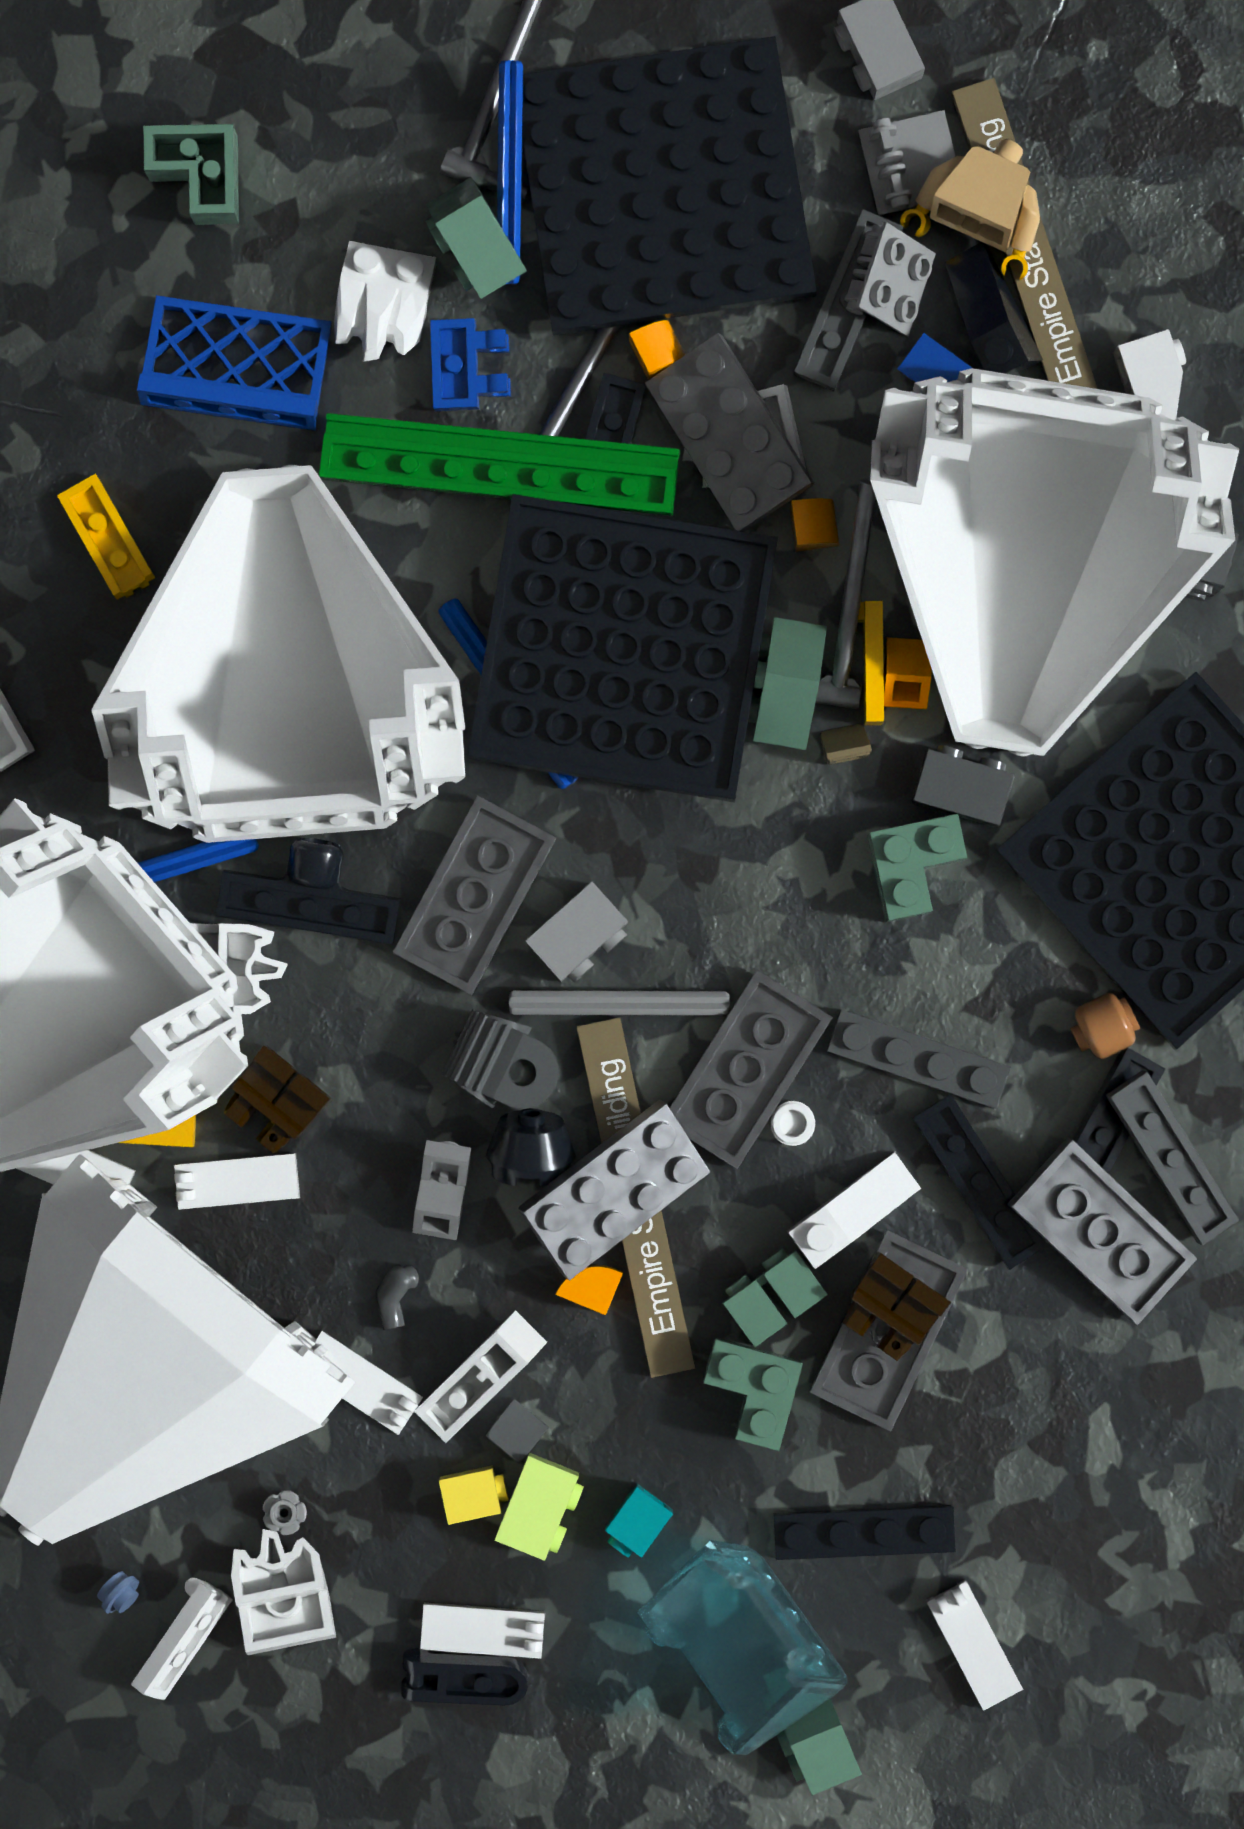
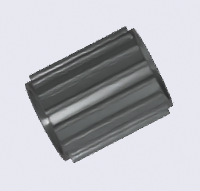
[442,1009,559,1109]

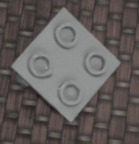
[858,110,956,216]
[844,222,936,337]

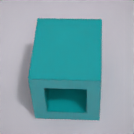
[605,1483,673,1558]

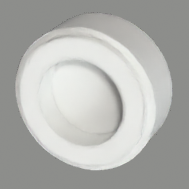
[770,1101,815,1146]

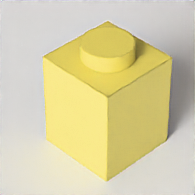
[439,1465,509,1525]

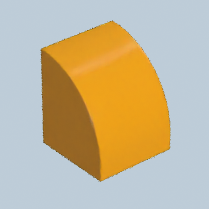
[629,320,686,380]
[789,498,840,552]
[884,637,931,709]
[556,1265,623,1315]

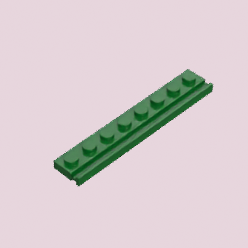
[319,413,680,516]

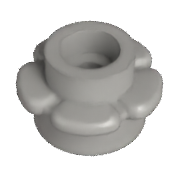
[263,1490,307,1535]

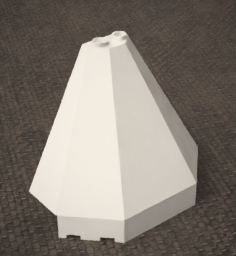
[870,368,1239,756]
[91,465,465,843]
[0,798,248,1172]
[0,1153,355,1546]

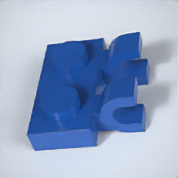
[430,318,511,411]

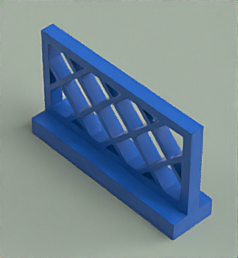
[137,295,332,431]

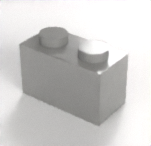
[833,0,925,101]
[525,882,628,982]

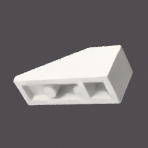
[1113,329,1186,420]
[787,1152,921,1269]
[414,1310,547,1443]

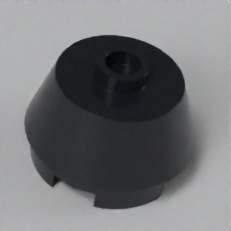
[486,1108,576,1187]

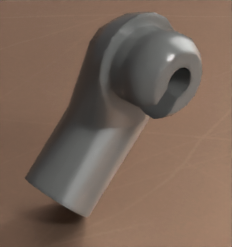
[376,1265,419,1330]

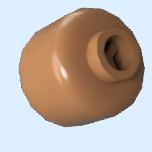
[1070,993,1140,1059]

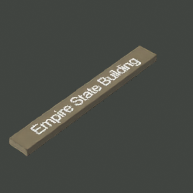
[951,78,1098,389]
[577,1018,695,1378]

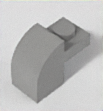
[412,1140,471,1240]

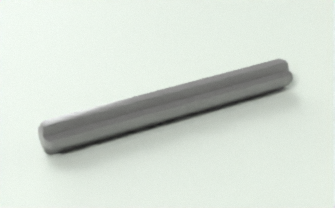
[509,990,730,1016]

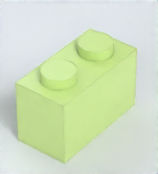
[494,1452,584,1561]

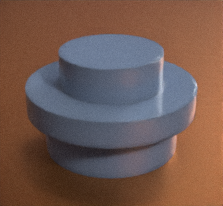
[97,1571,139,1614]

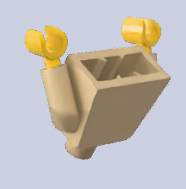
[900,139,1040,280]

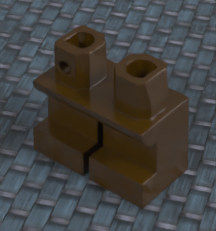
[223,1045,333,1154]
[842,1252,951,1361]

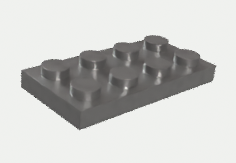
[645,333,815,532]
[393,795,556,995]
[670,970,833,1169]
[518,1099,710,1281]
[1008,1137,1197,1325]
[809,1230,968,1432]

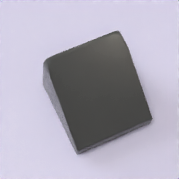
[485,1399,549,1464]

